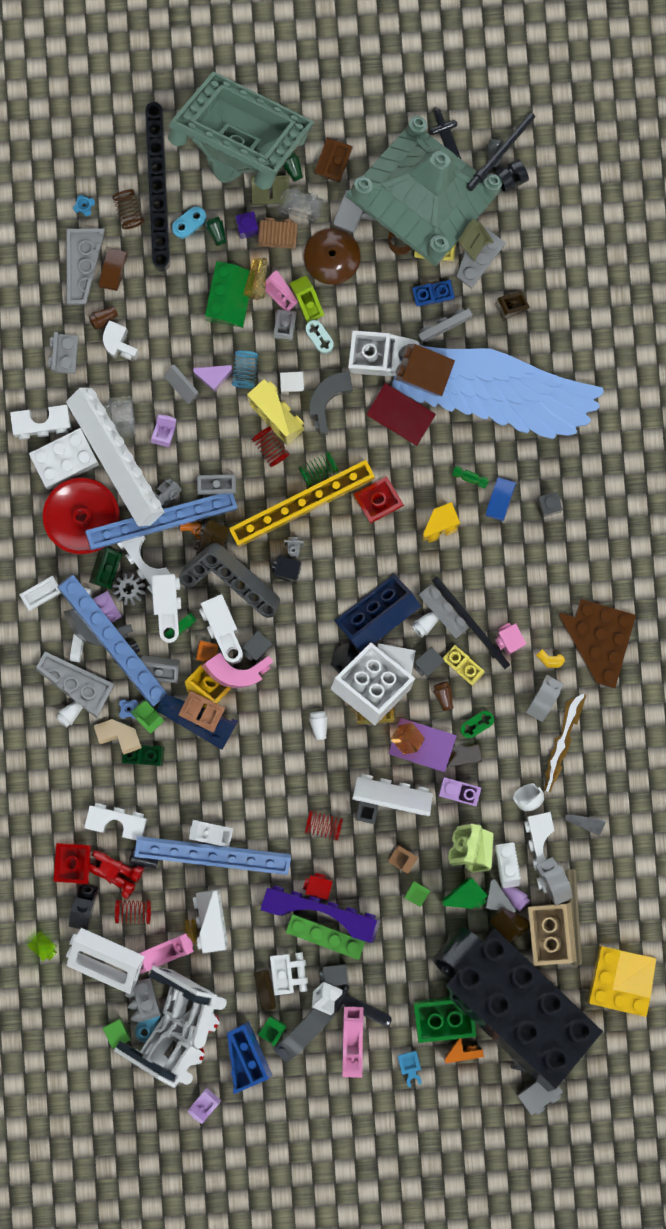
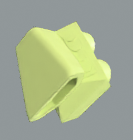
[448,824,494,873]

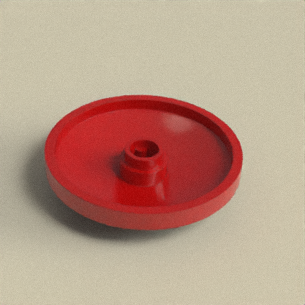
[43,478,120,555]

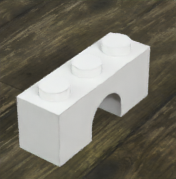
[10,405,72,440]
[85,803,148,840]

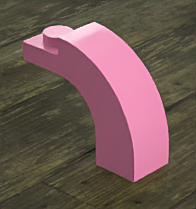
[202,653,273,688]
[139,933,194,974]
[343,1007,363,1078]

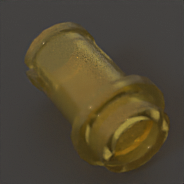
[184,919,198,944]

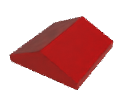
[353,476,404,524]
[53,843,91,884]

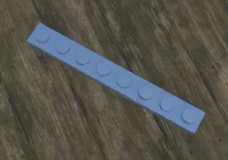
[85,494,238,550]
[57,575,167,707]
[134,836,291,875]

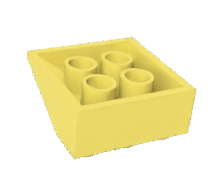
[247,379,304,445]

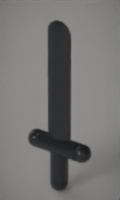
[429,108,462,160]
[334,984,392,1026]

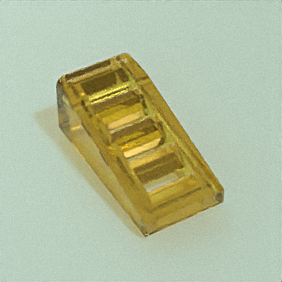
[244,258,267,300]

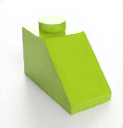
[289,275,325,323]

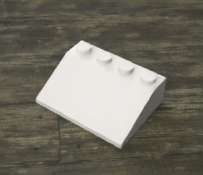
[352,774,433,816]

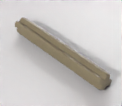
[565,869,582,966]

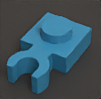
[397,1050,422,1087]

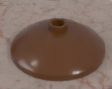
[304,228,361,285]

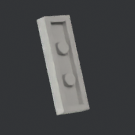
[418,308,473,344]
[419,585,469,638]

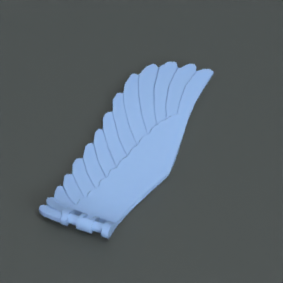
[392,345,604,439]

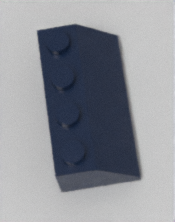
[334,574,421,653]

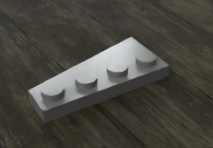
[67,228,105,305]
[36,652,114,719]

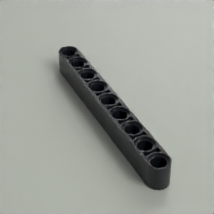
[145,102,171,272]

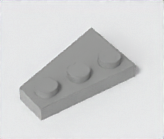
[457,227,506,289]

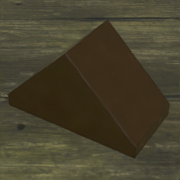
[495,291,530,321]
[490,907,530,942]

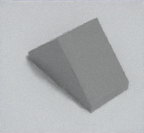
[485,879,516,913]

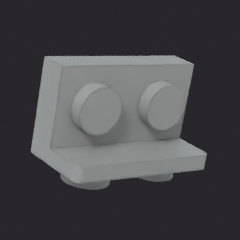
[48,332,79,374]

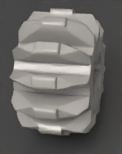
[113,573,145,606]

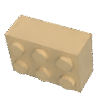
[528,903,577,966]

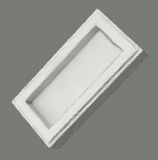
[19,576,61,612]

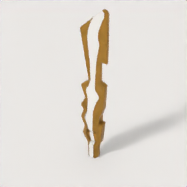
[543,694,586,793]

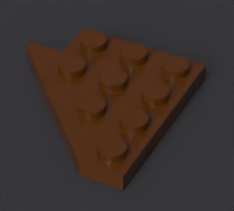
[559,599,636,689]

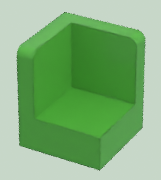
[131,700,164,734]
[404,881,430,907]
[103,1018,131,1049]

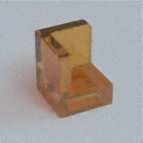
[390,723,425,755]

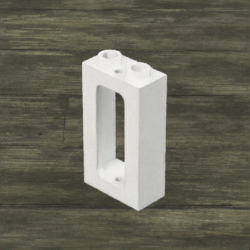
[66,928,145,994]

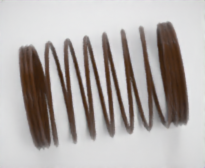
[112,189,145,229]
[388,232,411,255]

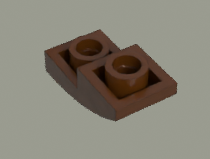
[99,249,128,291]

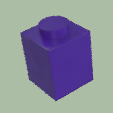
[236,211,259,239]

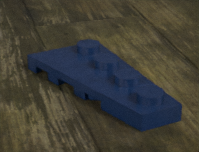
[156,694,238,750]

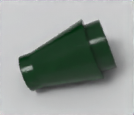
[283,152,304,182]
[205,217,227,246]

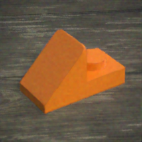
[444,1039,484,1064]

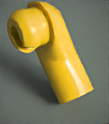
[536,649,565,668]

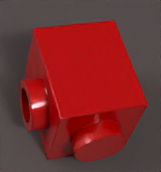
[303,872,333,900]

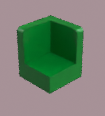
[259,1015,287,1046]

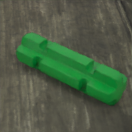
[452,466,489,489]

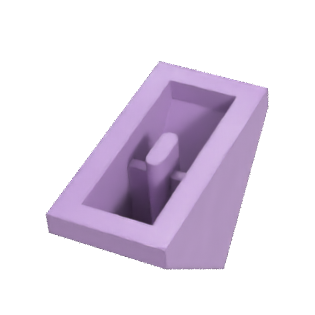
[193,365,232,392]

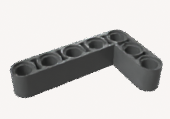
[179,543,280,618]

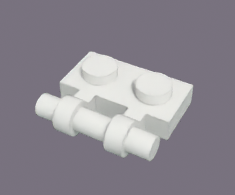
[270,952,308,995]

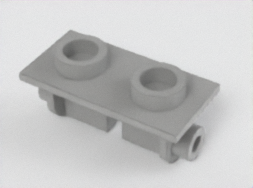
[154,478,182,509]
[284,537,304,559]

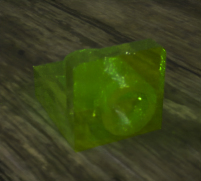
[27,931,58,962]

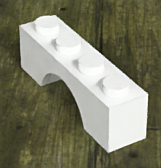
[117,536,170,595]
[524,812,554,893]

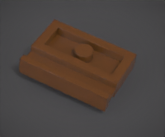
[314,137,353,183]

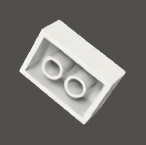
[29,428,99,490]

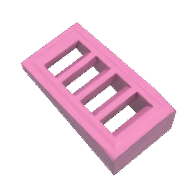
[261,270,298,311]

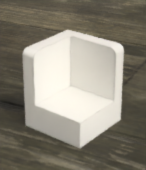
[280,372,304,395]
[312,982,342,1015]

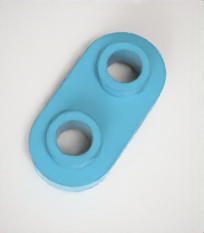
[172,207,206,239]
[135,1008,161,1042]

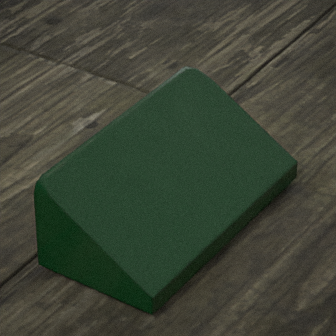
[89,547,123,590]

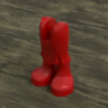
[89,850,145,900]

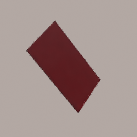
[366,383,436,446]

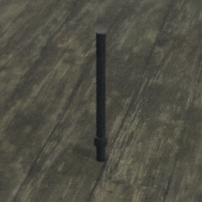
[466,113,535,191]
[432,576,510,669]

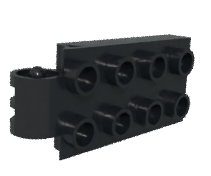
[433,927,603,1092]

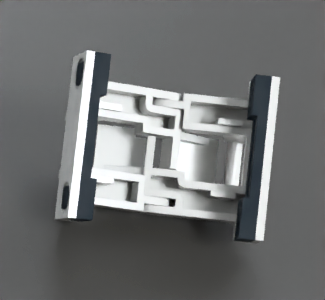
[114,966,227,1088]

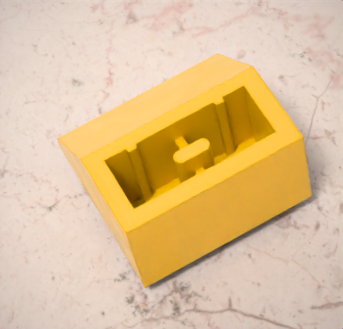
[422,502,460,543]

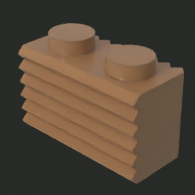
[258,218,298,249]

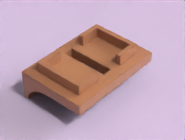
[179,691,225,732]

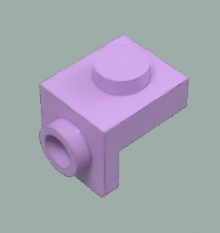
[151,414,176,447]
[93,591,122,623]
[188,1088,222,1124]

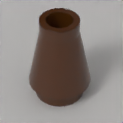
[88,306,118,330]
[433,681,454,711]

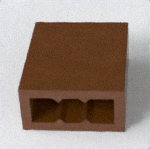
[395,344,455,396]

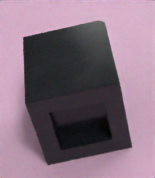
[331,642,360,673]

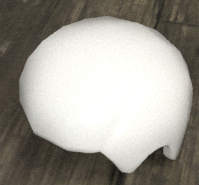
[513,783,544,811]

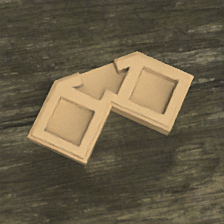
[94,719,142,754]

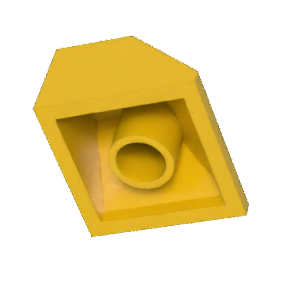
[185,662,231,708]

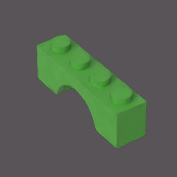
[286,914,365,960]

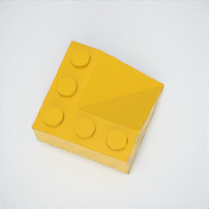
[587,945,656,1017]

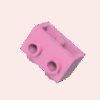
[495,623,526,655]

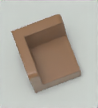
[388,845,418,874]

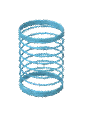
[232,350,258,388]

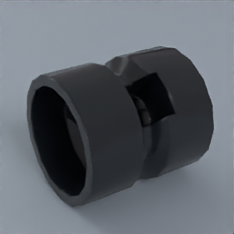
[494,159,529,193]

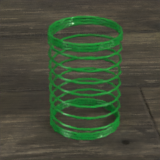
[298,452,339,488]

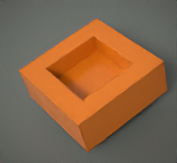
[195,641,219,662]

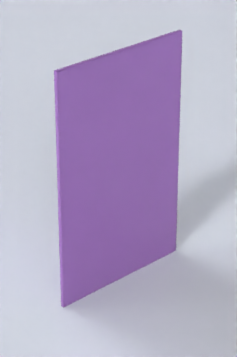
[388,718,457,772]

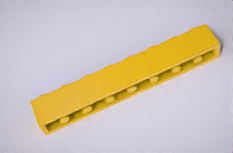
[229,460,375,548]

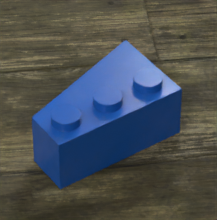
[227,1022,272,1094]

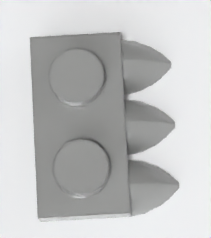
[125,978,161,1022]

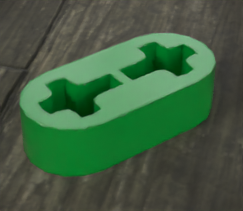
[164,613,197,639]
[460,711,494,739]

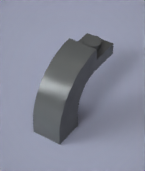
[310,371,353,436]
[64,609,133,646]
[273,1008,336,1063]

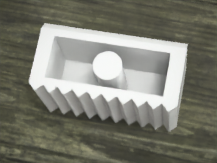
[495,842,521,888]

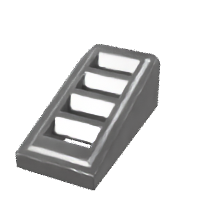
[563,814,606,835]

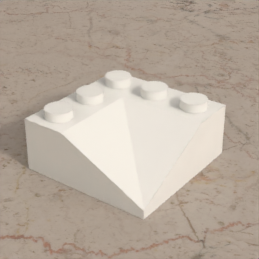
[331,643,415,725]
[193,889,228,953]

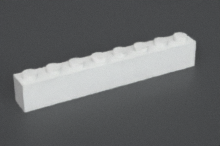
[66,388,164,526]

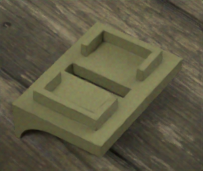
[251,175,290,205]
[459,219,494,261]

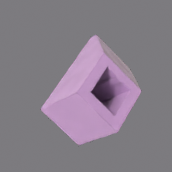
[438,777,481,806]

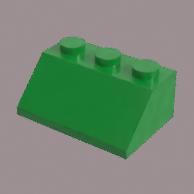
[205,261,254,328]
[440,877,487,909]
[413,997,477,1043]

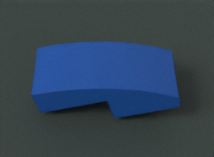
[412,280,455,307]
[486,477,516,521]

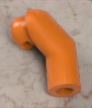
[180,521,202,539]

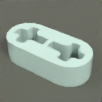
[306,320,333,354]

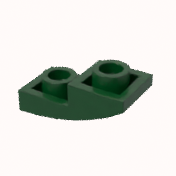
[122,745,165,766]

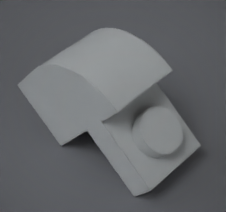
[526,675,563,722]
[535,857,573,906]

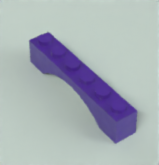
[261,885,380,943]

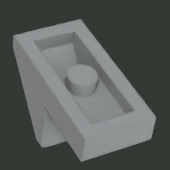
[273,309,296,341]

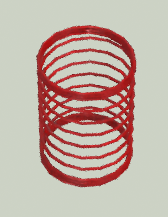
[251,426,290,467]
[304,810,343,841]
[115,900,151,924]

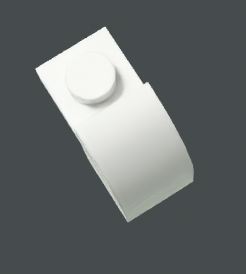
[103,320,139,360]
[189,820,233,847]

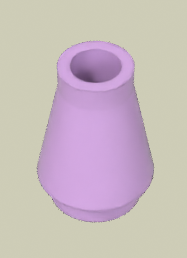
[502,887,530,912]

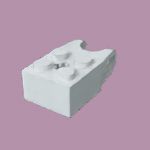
[348,331,419,376]
[152,574,181,643]
[199,594,243,664]

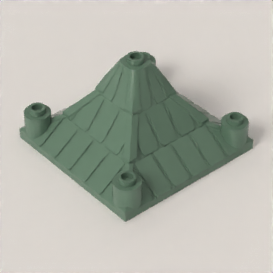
[168,71,314,190]
[345,116,502,266]

